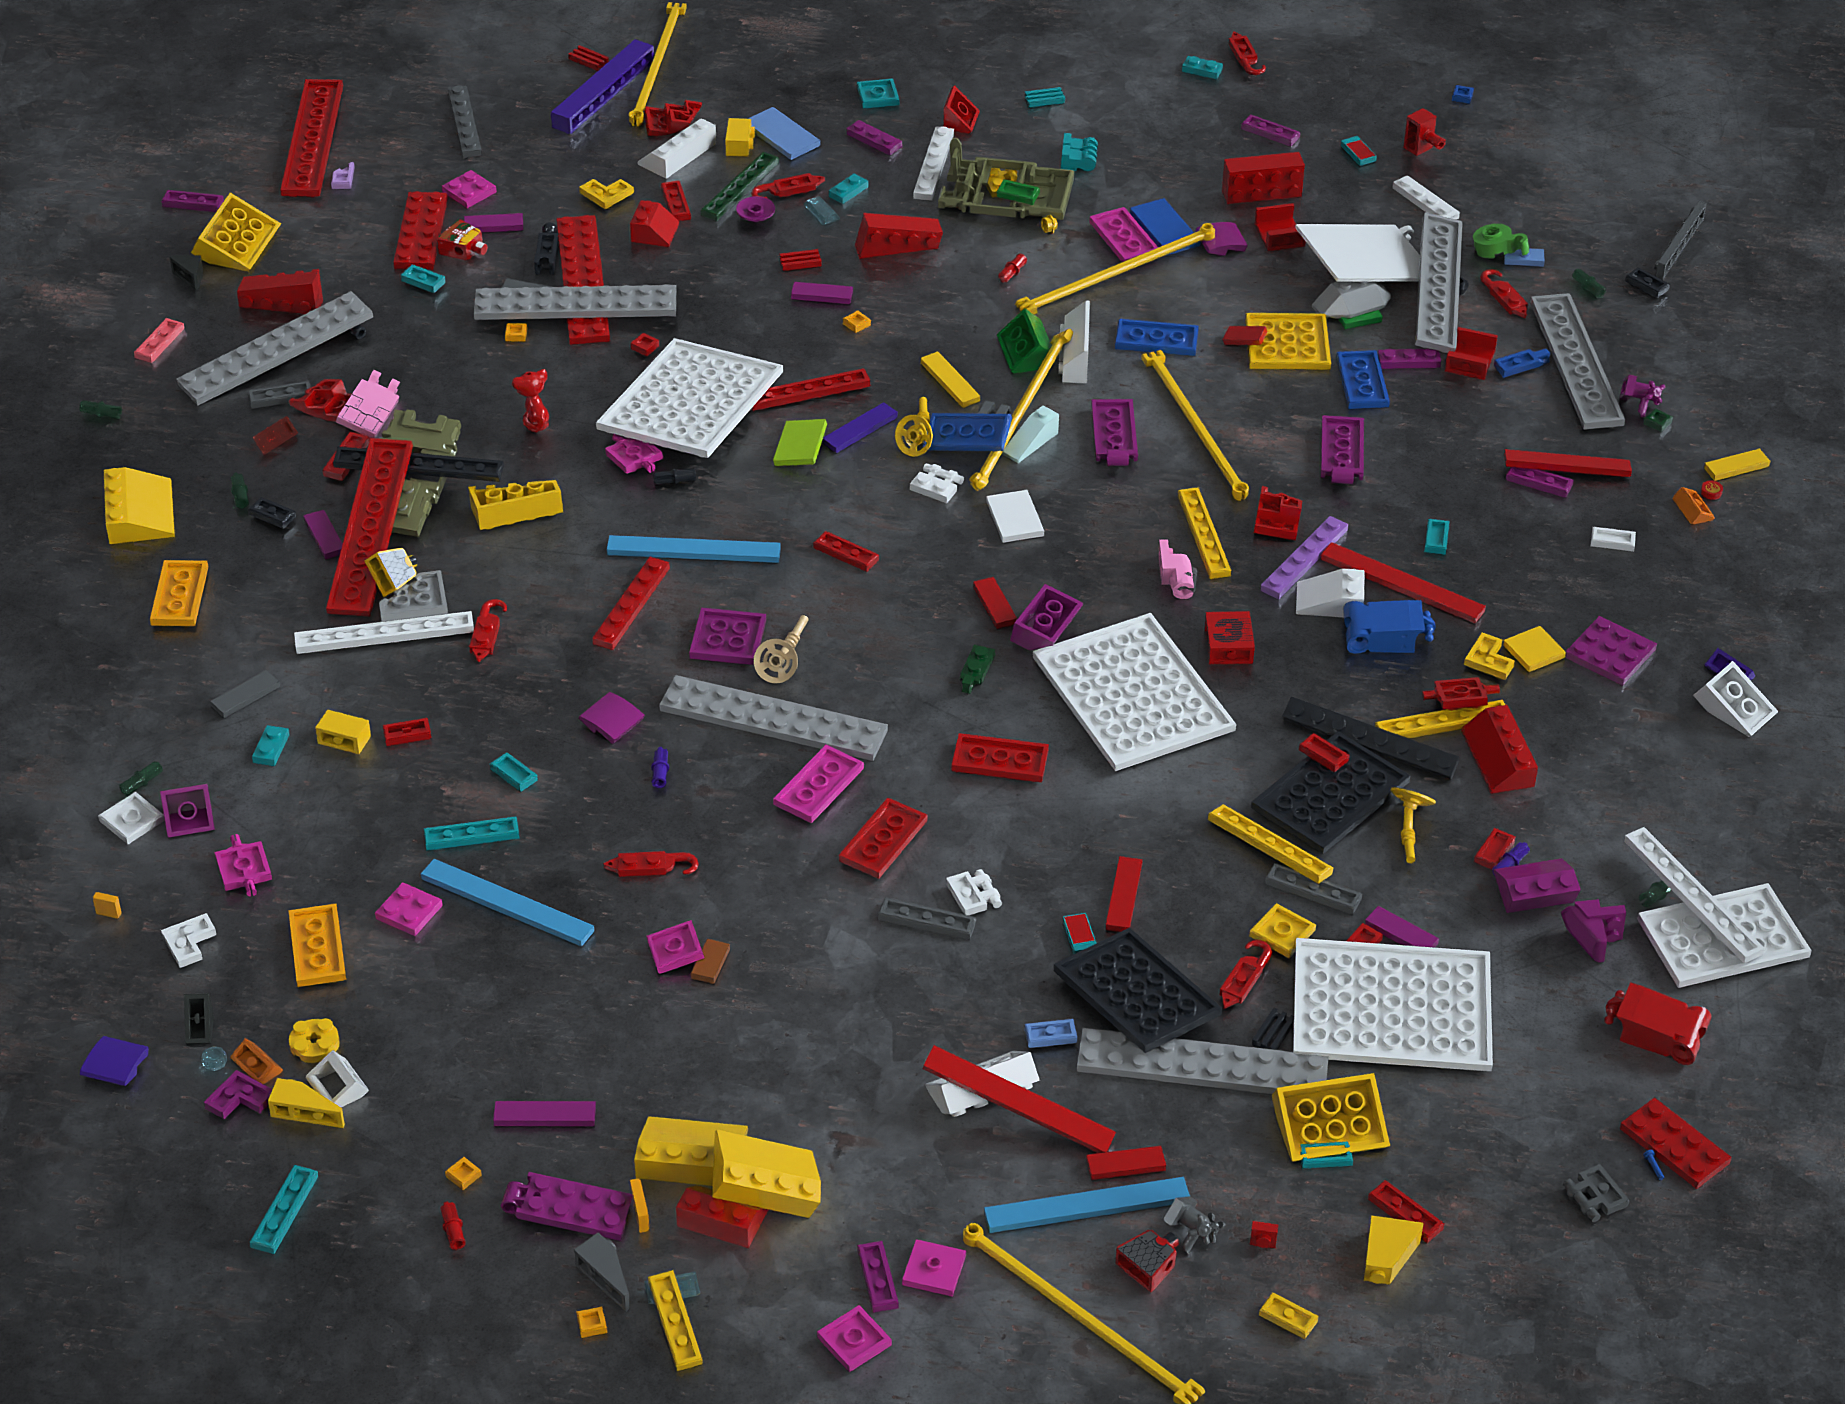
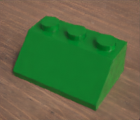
[997,308,1052,373]

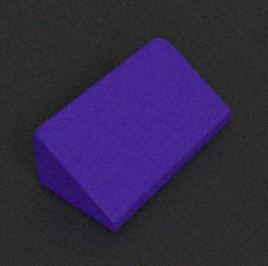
[1704,648,1756,681]

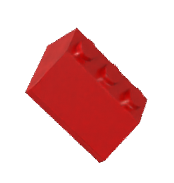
[676,1185,768,1249]

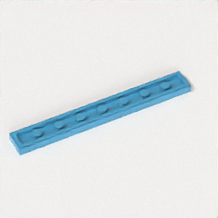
[607,535,781,563]
[421,859,594,947]
[984,1177,1190,1233]

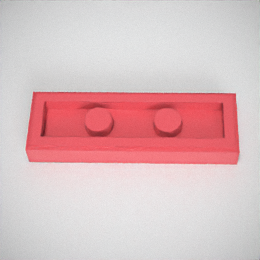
[134,318,184,363]

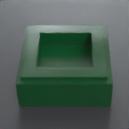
[1644,408,1673,432]

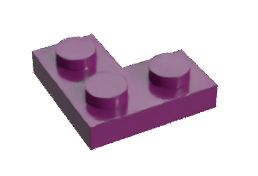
[204,1070,272,1119]

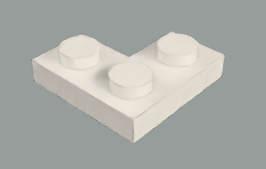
[161,913,216,968]

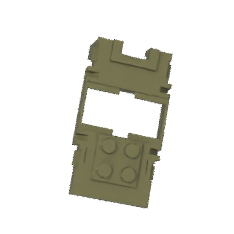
[938,138,1074,220]
[380,409,461,537]

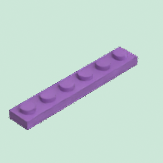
[1261,516,1348,600]

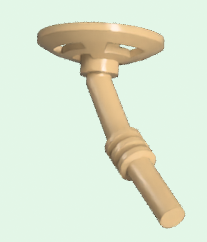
[754,615,809,683]

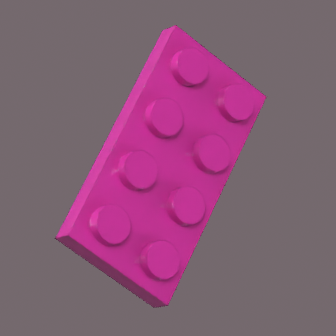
[1089,207,1158,262]
[773,745,864,823]

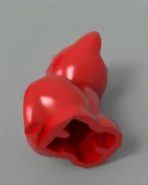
[512,369,549,432]

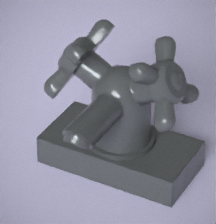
[1163,1196,1225,1254]

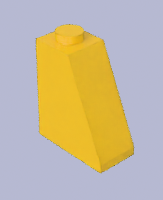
[1364,1215,1423,1284]

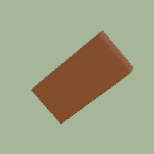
[691,939,730,984]

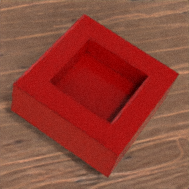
[631,333,659,356]
[1250,1221,1278,1249]

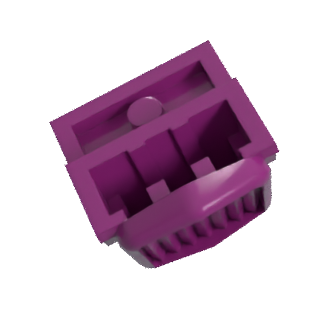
[1561,899,1626,962]

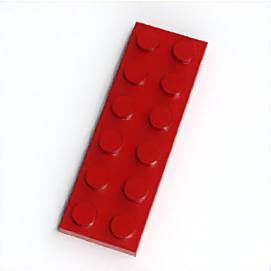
[393,191,448,269]

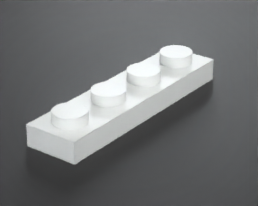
[1392,175,1460,220]

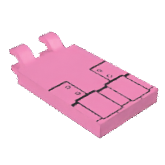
[336,370,400,438]

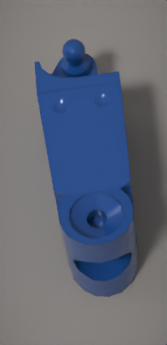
[1343,600,1436,654]

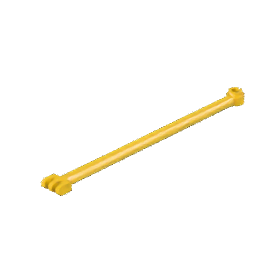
[629,2,687,126]
[1015,223,1215,314]
[969,329,1073,491]
[1141,350,1249,501]
[963,1223,1205,1404]

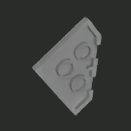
[379,570,448,622]

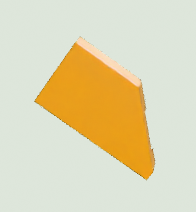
[630,1178,649,1233]

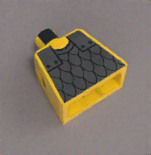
[364,548,417,597]

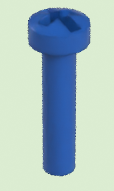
[1643,1150,1664,1180]

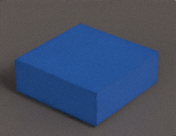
[1452,85,1474,104]

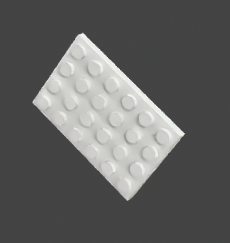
[1637,883,1811,988]

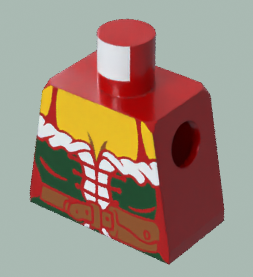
[437,219,488,261]

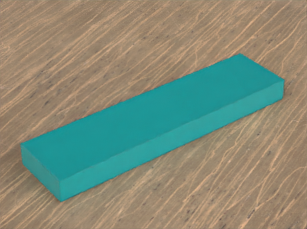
[423,816,520,851]
[250,1165,318,1254]

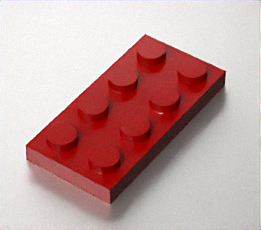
[951,733,1049,783]
[839,798,927,879]
[1620,1097,1732,1189]

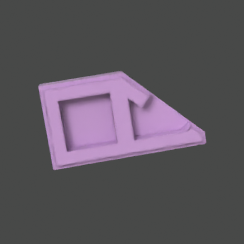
[331,162,354,189]

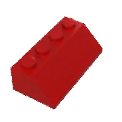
[1461,705,1538,794]

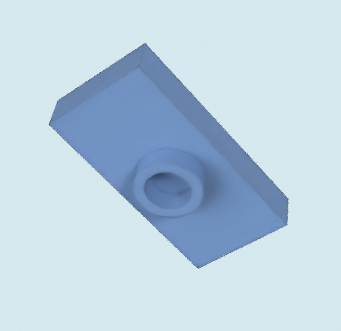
[1504,248,1545,267]
[1024,1019,1077,1048]

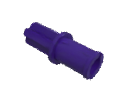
[651,747,669,788]
[1492,842,1530,876]

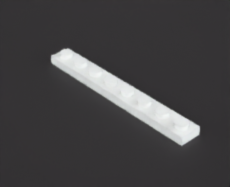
[294,611,474,654]
[1624,827,1765,963]

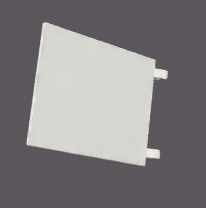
[1295,224,1420,282]

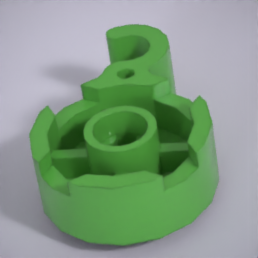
[1473,224,1529,258]

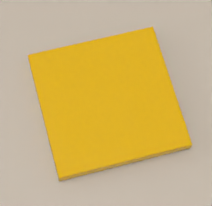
[1245,313,1331,370]

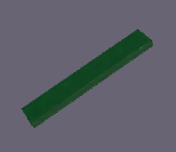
[701,152,779,221]

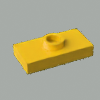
[1259,1292,1319,1339]

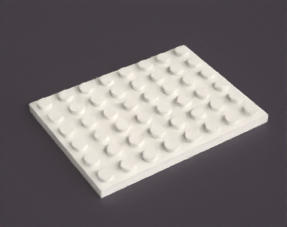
[596,338,783,458]
[1033,613,1236,771]
[1293,938,1493,1071]

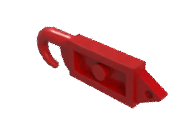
[1228,31,1266,75]
[751,173,825,199]
[1480,269,1528,318]
[469,599,507,662]
[603,851,699,877]
[1219,940,1272,1009]

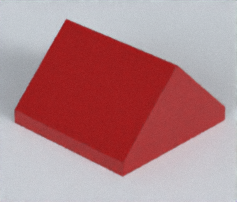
[943,85,980,134]

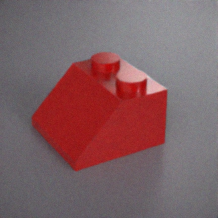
[630,200,679,247]

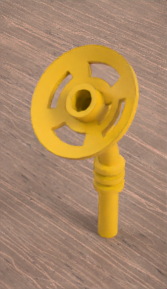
[895,397,933,456]
[1390,787,1436,863]

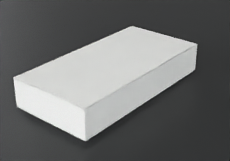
[1591,527,1636,552]

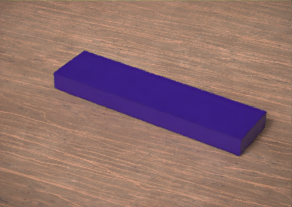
[822,402,898,453]

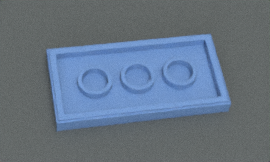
[748,107,820,160]

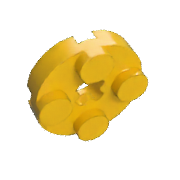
[289,1018,339,1063]

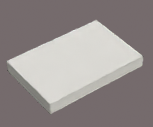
[986,490,1044,543]

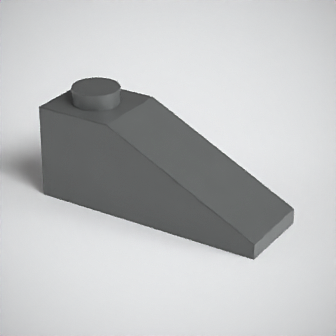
[574,1233,630,1312]

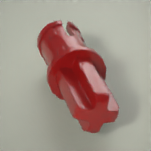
[998,254,1027,283]
[440,1201,466,1250]

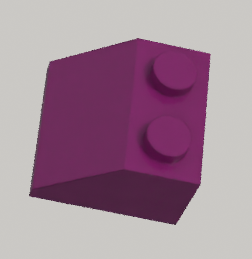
[160,784,215,837]

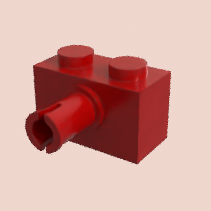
[1403,108,1446,156]

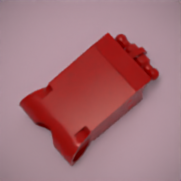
[1604,982,1711,1065]

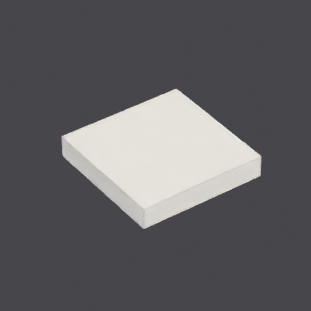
[98,792,165,844]

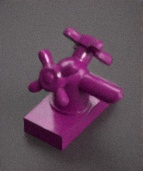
[1619,375,1666,418]

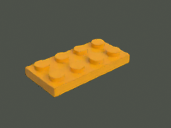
[150,560,208,626]
[288,904,346,987]

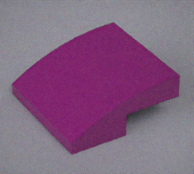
[1195,222,1248,256]
[578,692,645,744]

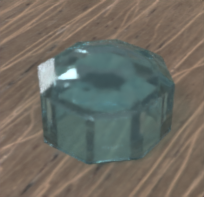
[201,1046,227,1071]

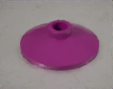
[736,196,775,221]

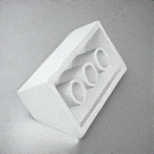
[638,118,716,179]
[1058,301,1090,383]
[925,1051,1039,1117]

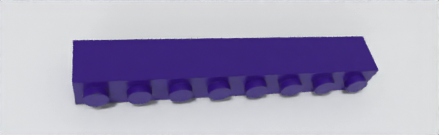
[550,39,654,134]

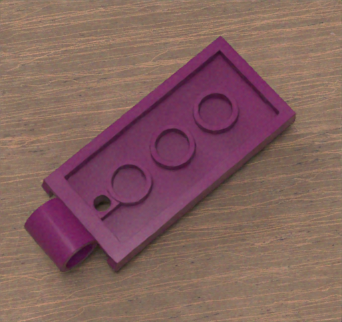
[1091,399,1138,466]
[1321,415,1364,484]
[500,1172,633,1241]

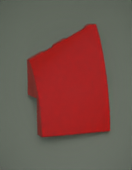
[644,100,702,136]
[289,379,352,422]
[1254,486,1303,540]

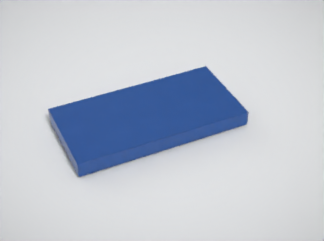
[1130,198,1201,256]
[1115,319,1199,356]
[1336,350,1390,409]
[923,413,1012,451]

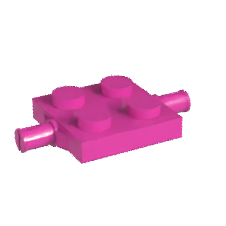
[605,434,663,474]
[215,834,272,897]

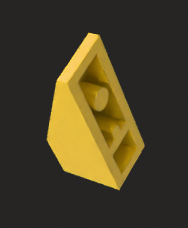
[268,1078,345,1128]

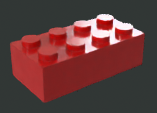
[1222,152,1305,204]

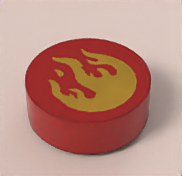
[1701,480,1723,500]

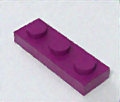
[847,120,902,155]
[1378,348,1441,369]

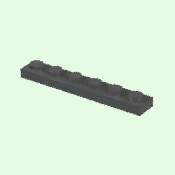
[448,85,482,158]
[1654,201,1707,280]

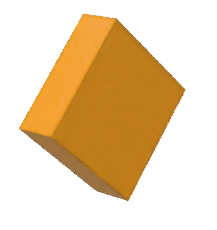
[843,311,871,333]
[505,323,527,342]
[93,892,122,919]
[445,1157,482,1190]
[576,1307,607,1338]

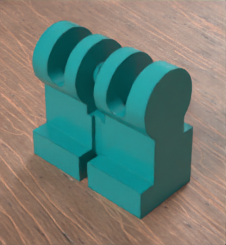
[1060,133,1098,171]

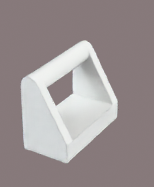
[306,1050,369,1107]

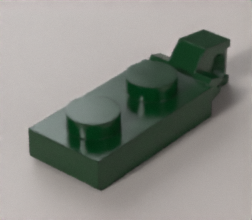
[960,644,995,694]

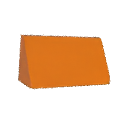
[1673,487,1715,524]
[230,1038,283,1084]

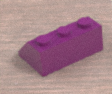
[1010,584,1083,651]
[1494,858,1581,913]

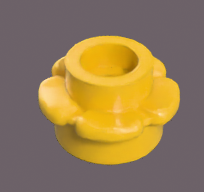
[1041,215,1058,234]

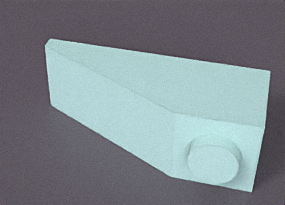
[1002,406,1059,463]

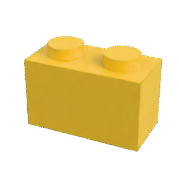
[725,118,755,157]
[315,710,371,754]

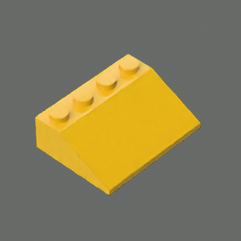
[191,193,281,272]
[104,467,175,544]
[1272,1073,1390,1162]
[634,1116,748,1186]
[712,1130,821,1218]

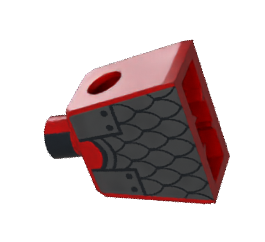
[1115,1230,1179,1292]

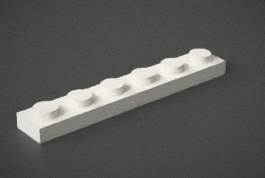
[913,127,954,201]

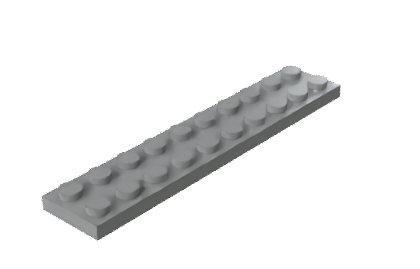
[1415,212,1462,353]
[474,284,677,320]
[176,291,373,406]
[1530,293,1625,429]
[660,675,888,761]
[1077,1028,1329,1094]

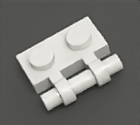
[910,463,964,503]
[946,869,1002,915]

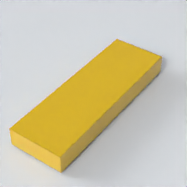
[1704,449,1770,481]

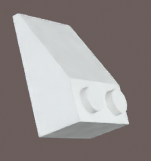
[1296,569,1364,618]
[1693,661,1778,737]

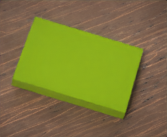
[773,419,827,466]

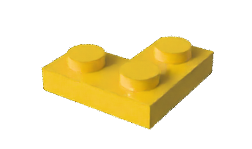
[579,179,634,209]
[1464,632,1515,680]

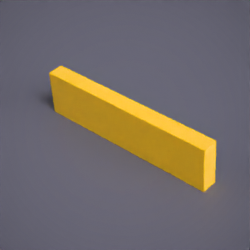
[921,352,980,408]
[648,1270,703,1371]

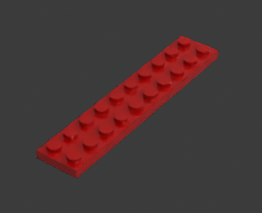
[280,79,343,197]
[557,215,610,345]
[326,438,413,617]

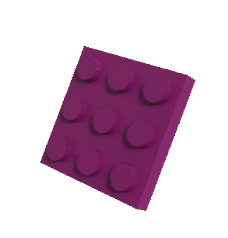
[689,607,766,665]
[1565,616,1657,686]

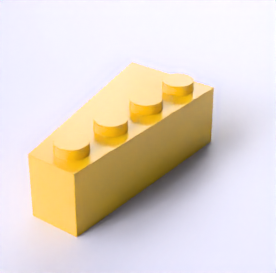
[468,480,563,530]

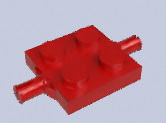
[1422,677,1500,710]

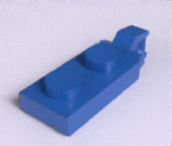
[1494,349,1550,378]

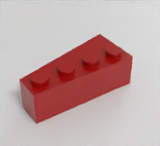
[855,213,943,259]
[237,269,323,314]

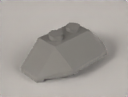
[1312,281,1391,318]

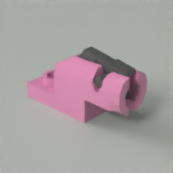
[1158,540,1198,599]

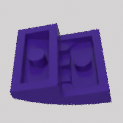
[80,1036,149,1086]

